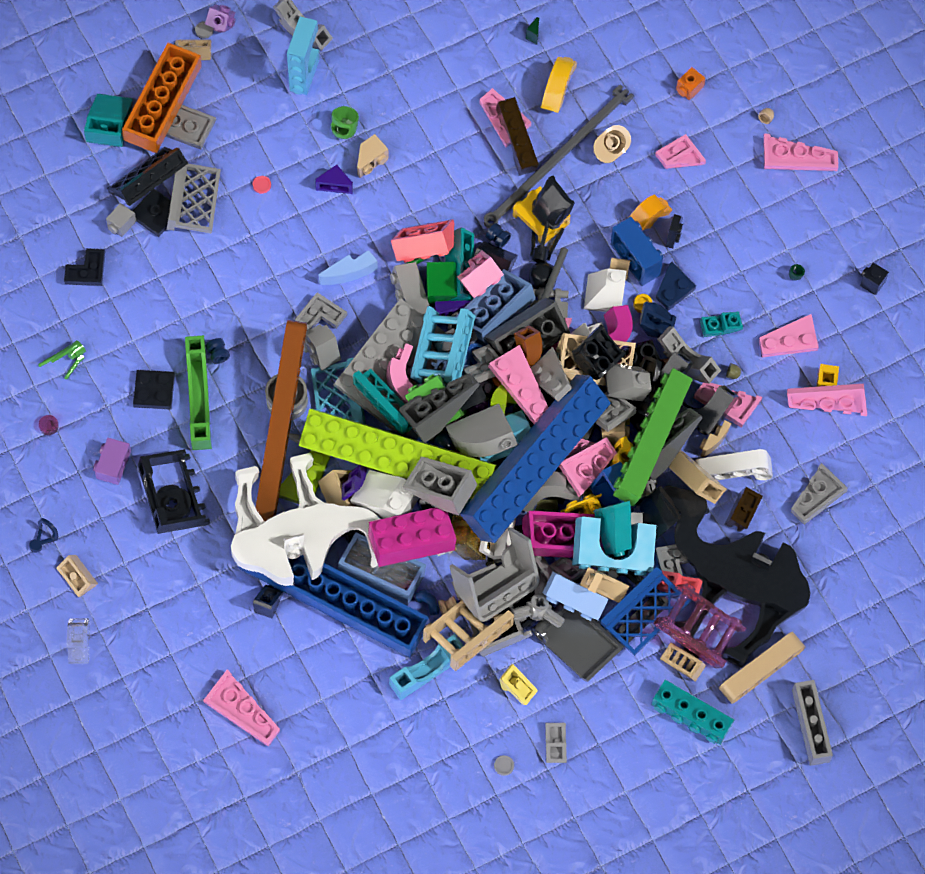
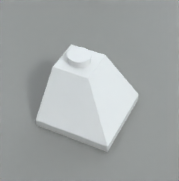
[584,268,626,312]

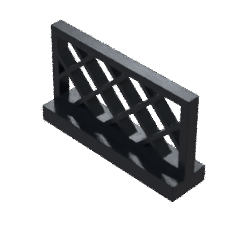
[107,147,188,206]

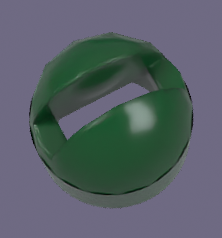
[789,264,805,281]

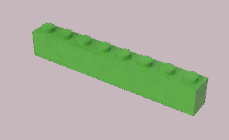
[613,368,693,506]

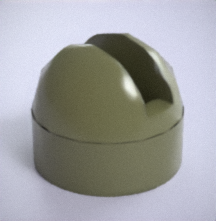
[726,363,741,379]

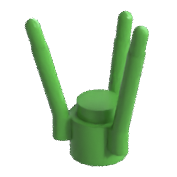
[38,340,86,379]

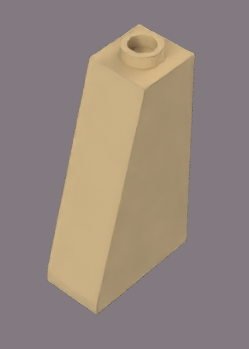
[669,450,727,504]

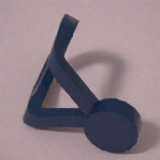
[29,518,58,553]

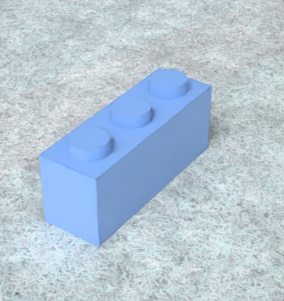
[542,572,608,621]

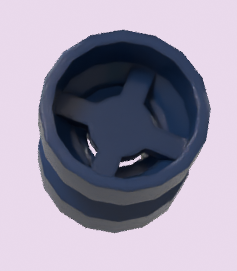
[485,223,511,248]
[205,338,230,364]

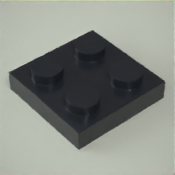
[133,370,175,410]

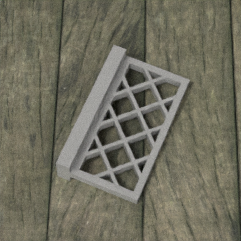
[166,164,221,233]

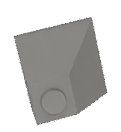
[605,364,652,401]

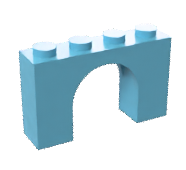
[287,16,320,95]
[572,517,656,576]

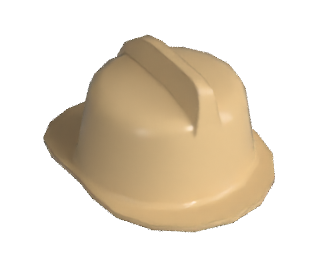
[593,125,631,163]

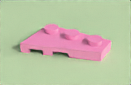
[480,88,532,148]
[759,314,819,357]

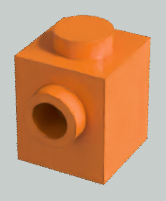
[676,67,705,100]

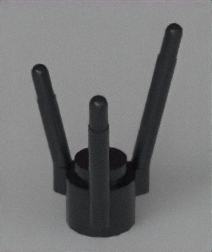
[530,221,564,263]

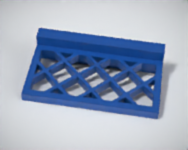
[600,567,691,656]

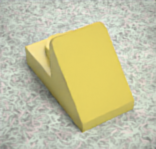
[500,664,538,705]

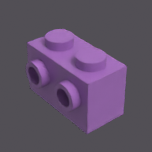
[93,438,131,485]

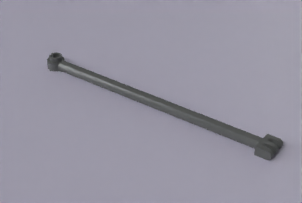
[484,85,634,228]

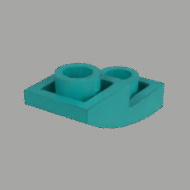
[700,312,743,337]

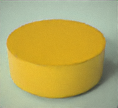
[633,294,652,313]

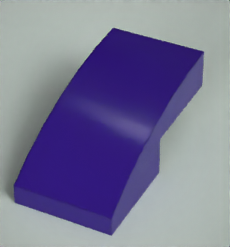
[342,465,367,501]

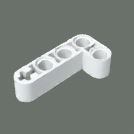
[695,449,773,480]

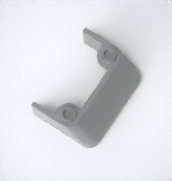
[449,527,540,622]

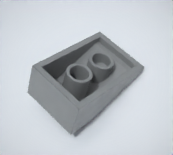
[403,457,477,515]

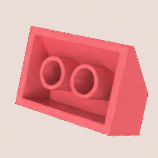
[391,219,454,262]

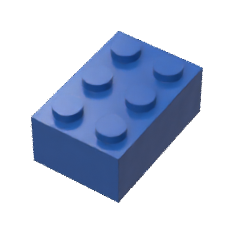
[610,217,663,286]

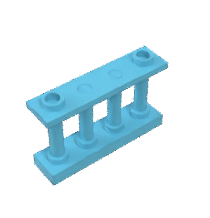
[410,306,476,385]

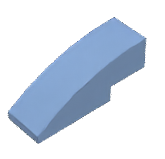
[319,250,378,285]

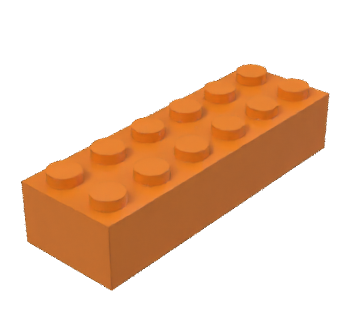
[122,43,201,153]

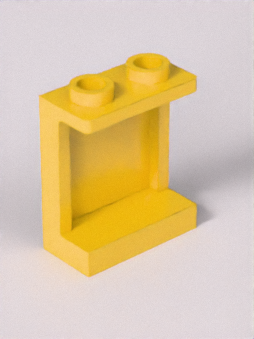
[513,186,571,244]

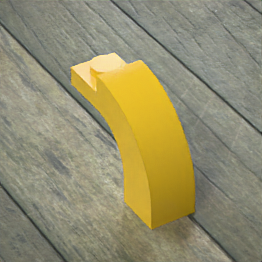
[541,56,577,113]

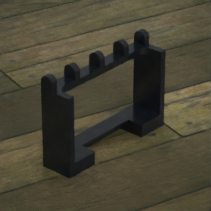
[137,449,210,534]

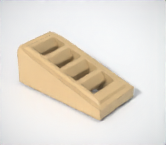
[660,643,706,681]

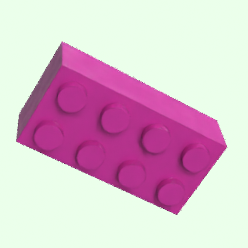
[368,507,456,567]
[522,511,605,558]

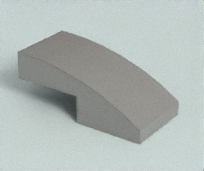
[545,723,567,763]

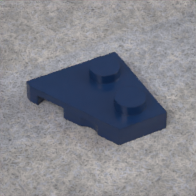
[656,262,696,311]

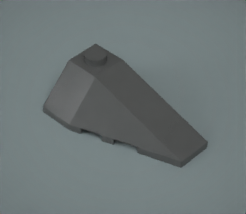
[399,373,480,443]
[632,408,702,481]

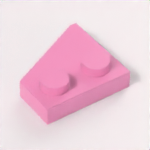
[655,134,706,169]

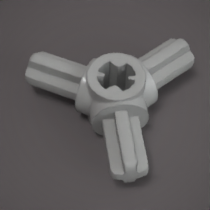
[511,582,565,628]

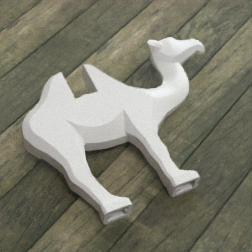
[231,453,380,586]

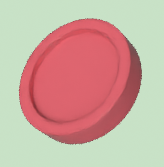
[253,176,271,194]

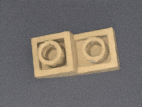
[700,420,732,457]

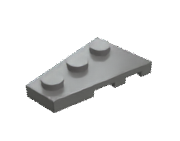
[531,347,572,402]
[791,463,848,525]

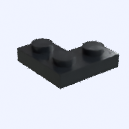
[64,248,105,286]

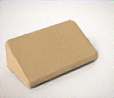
[175,40,211,60]
[56,555,98,597]

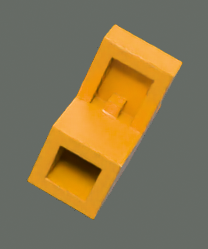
[630,194,672,230]

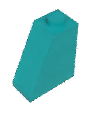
[593,501,632,557]

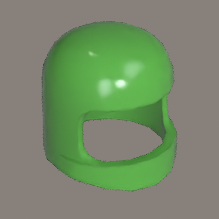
[331,106,359,139]

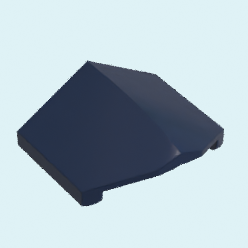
[639,302,676,338]

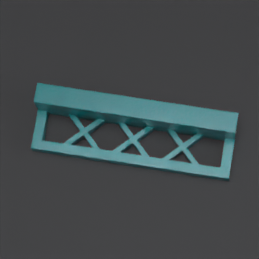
[353,369,412,436]

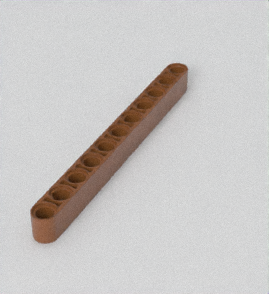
[255,320,307,521]

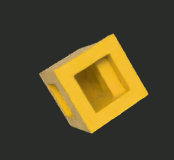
[816,364,839,387]

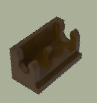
[724,487,763,532]

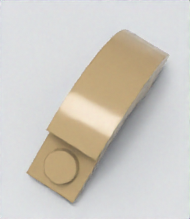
[580,567,629,603]

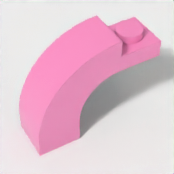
[386,343,414,404]

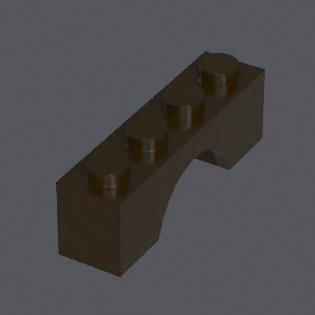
[496,97,539,176]

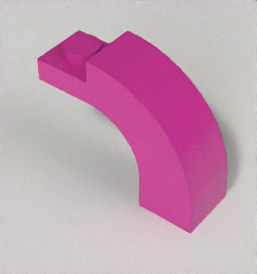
[604,305,633,346]

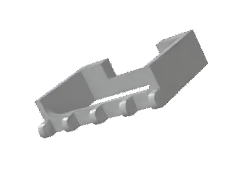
[452,563,533,657]

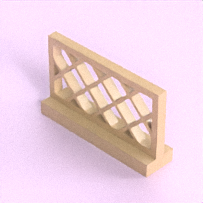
[559,333,636,386]

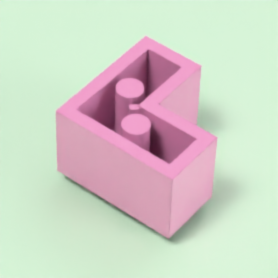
[457,251,504,298]

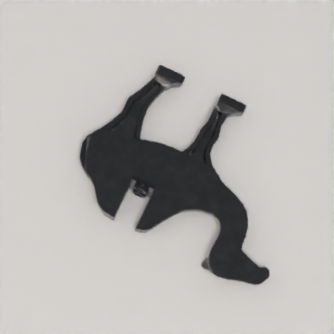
[663,486,811,668]

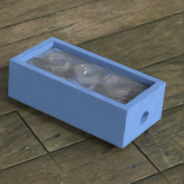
[338,533,426,606]

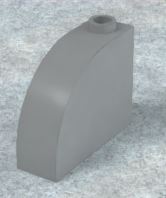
[445,404,518,457]

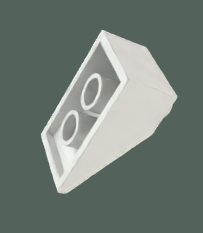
[350,470,419,519]

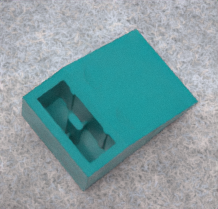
[84,93,133,147]

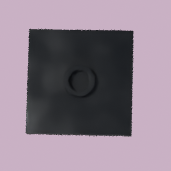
[133,189,182,237]

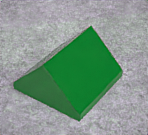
[426,262,457,308]

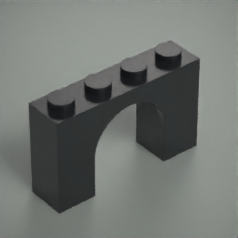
[656,352,739,435]

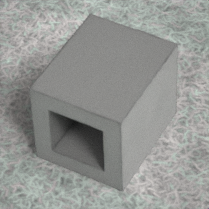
[106,203,136,237]

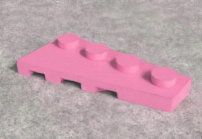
[763,133,838,171]
[787,384,867,416]
[203,669,280,747]

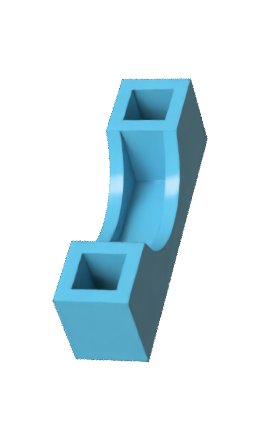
[389,634,463,700]

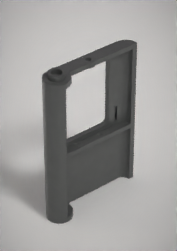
[532,554,668,682]

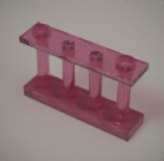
[653,583,747,668]

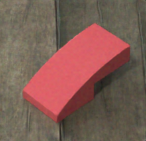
[657,571,702,600]

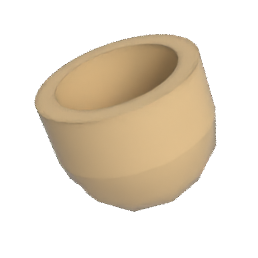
[758,108,774,124]

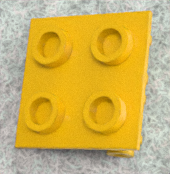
[560,494,602,514]

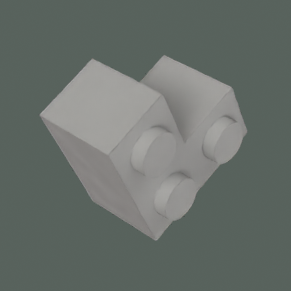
[304,324,341,370]

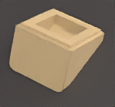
[610,258,630,281]

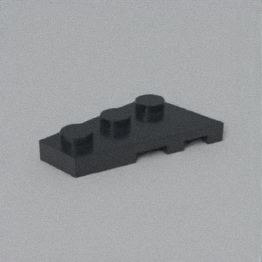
[627,355,662,417]

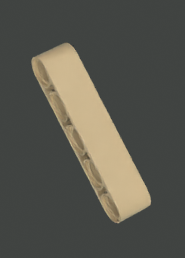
[719,632,806,704]

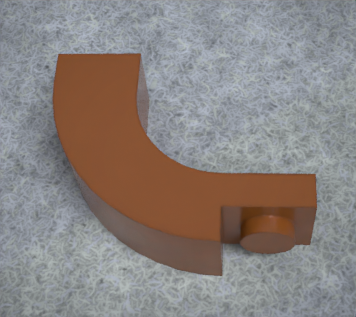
[492,325,542,387]

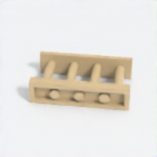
[423,600,514,672]

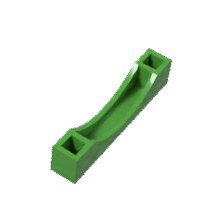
[185,335,212,450]

